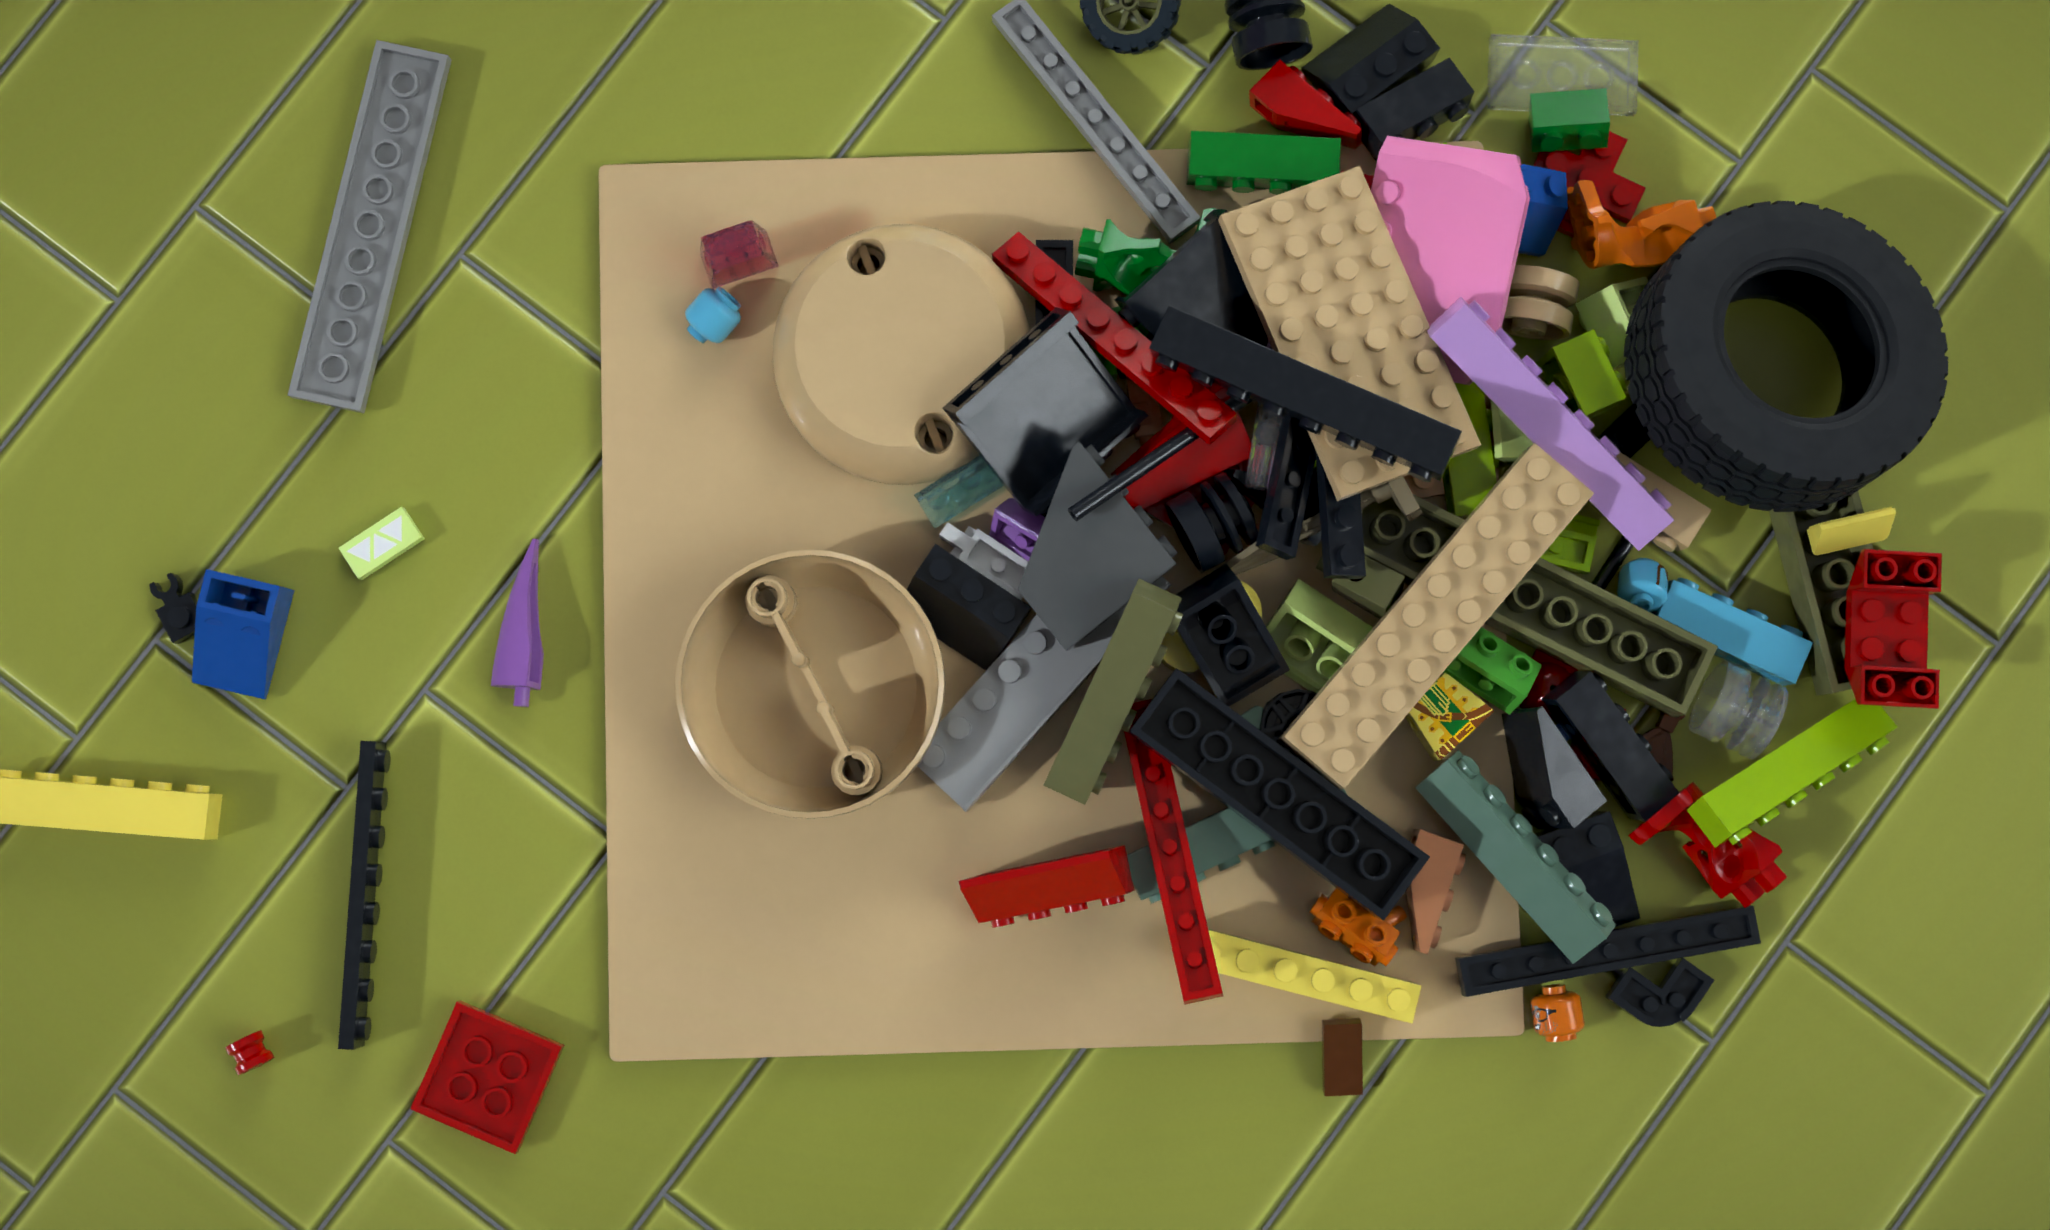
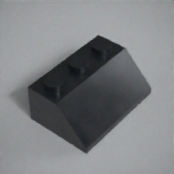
[1301,4,1440,116]
[906,544,1031,671]

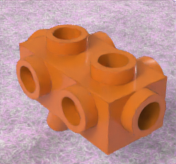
[1309,888,1407,967]

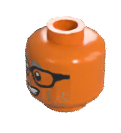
[1530,984,1585,1042]

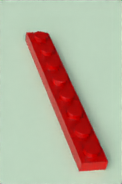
[992,231,1237,446]
[1124,699,1223,1005]

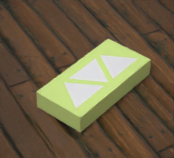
[339,507,425,580]

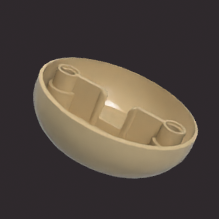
[773,224,1030,485]
[675,550,946,819]

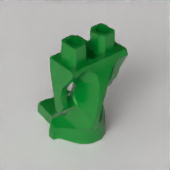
[1075,208,1216,295]

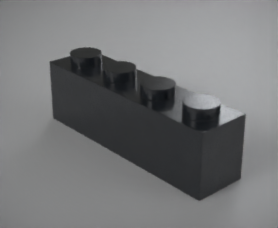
[1542,671,1679,821]

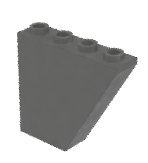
[1018,442,1178,651]

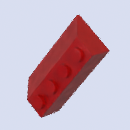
[959,845,1135,928]

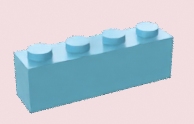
[1652,578,1813,686]

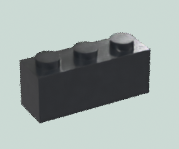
[1355,57,1475,161]

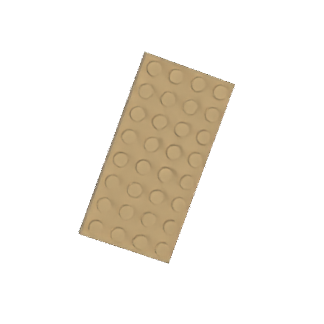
[1218,166,1481,501]

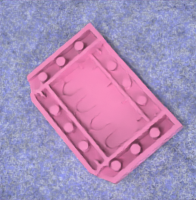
[1371,136,1530,385]

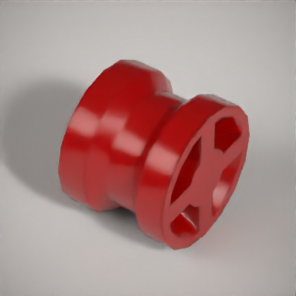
[225,1030,275,1076]

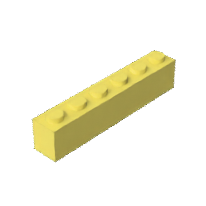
[0,769,223,840]
[1208,929,1421,1024]

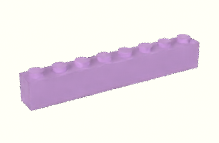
[1427,297,1674,551]

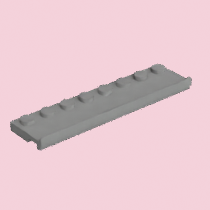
[918,577,1171,812]

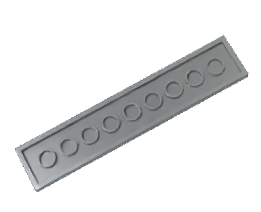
[288,40,452,414]

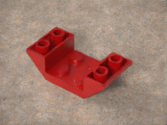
[1845,549,1942,709]

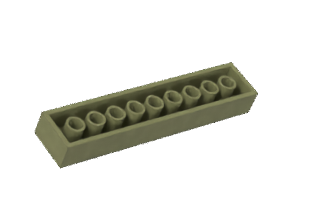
[1362,494,1718,717]

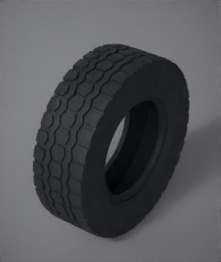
[1624,201,1948,512]

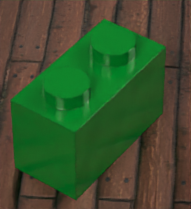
[1529,88,1610,152]

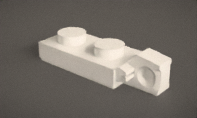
[939,522,1028,600]

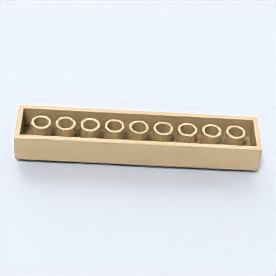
[1278,443,1594,790]

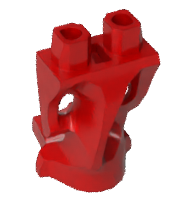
[1628,781,1787,908]

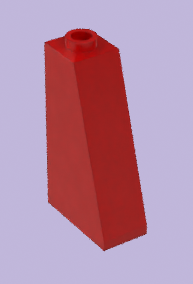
[1111,383,1256,509]

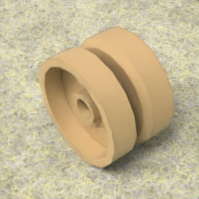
[1502,265,1580,340]

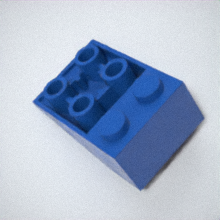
[192,569,295,700]

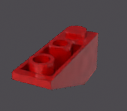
[1249,60,1362,149]

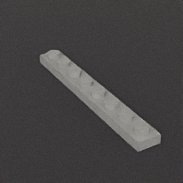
[992,0,1201,244]

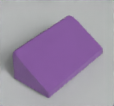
[989,498,1045,561]

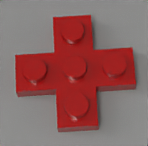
[1532,131,1646,238]

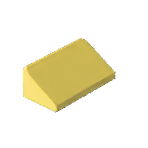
[1807,506,1896,556]

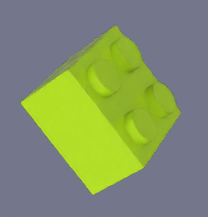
[1536,329,1627,419]

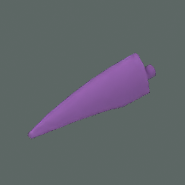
[491,539,544,707]

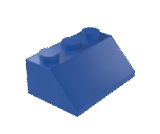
[1518,164,1568,257]

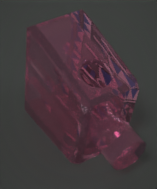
[700,220,779,289]

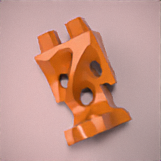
[1567,180,1717,269]

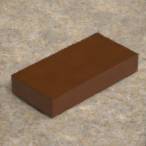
[1322,1018,1363,1096]

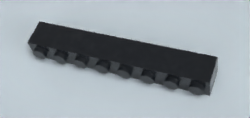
[1149,306,1462,482]

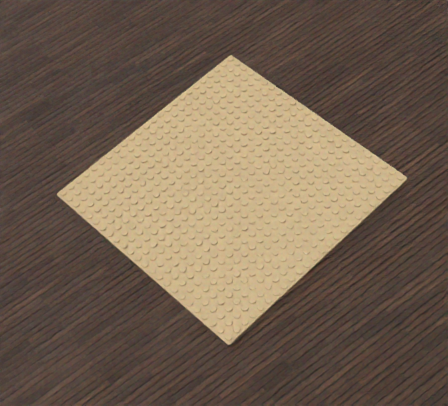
[599,141,1525,1062]

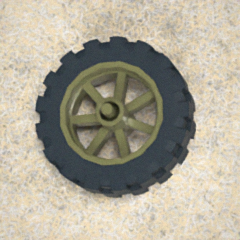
[1080,0,1181,55]

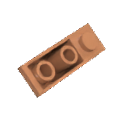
[1405,829,1466,955]

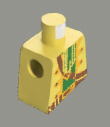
[1405,673,1494,761]

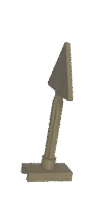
[1214,477,1423,575]

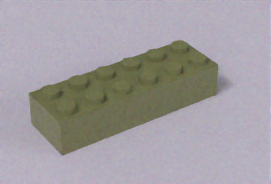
[1769,491,1873,696]

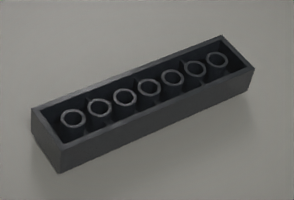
[1128,668,1430,920]

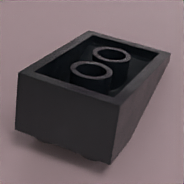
[1175,564,1290,707]
[1502,706,1607,829]
[1535,811,1640,927]

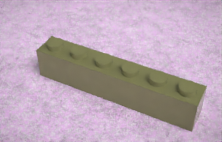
[1043,579,1183,805]

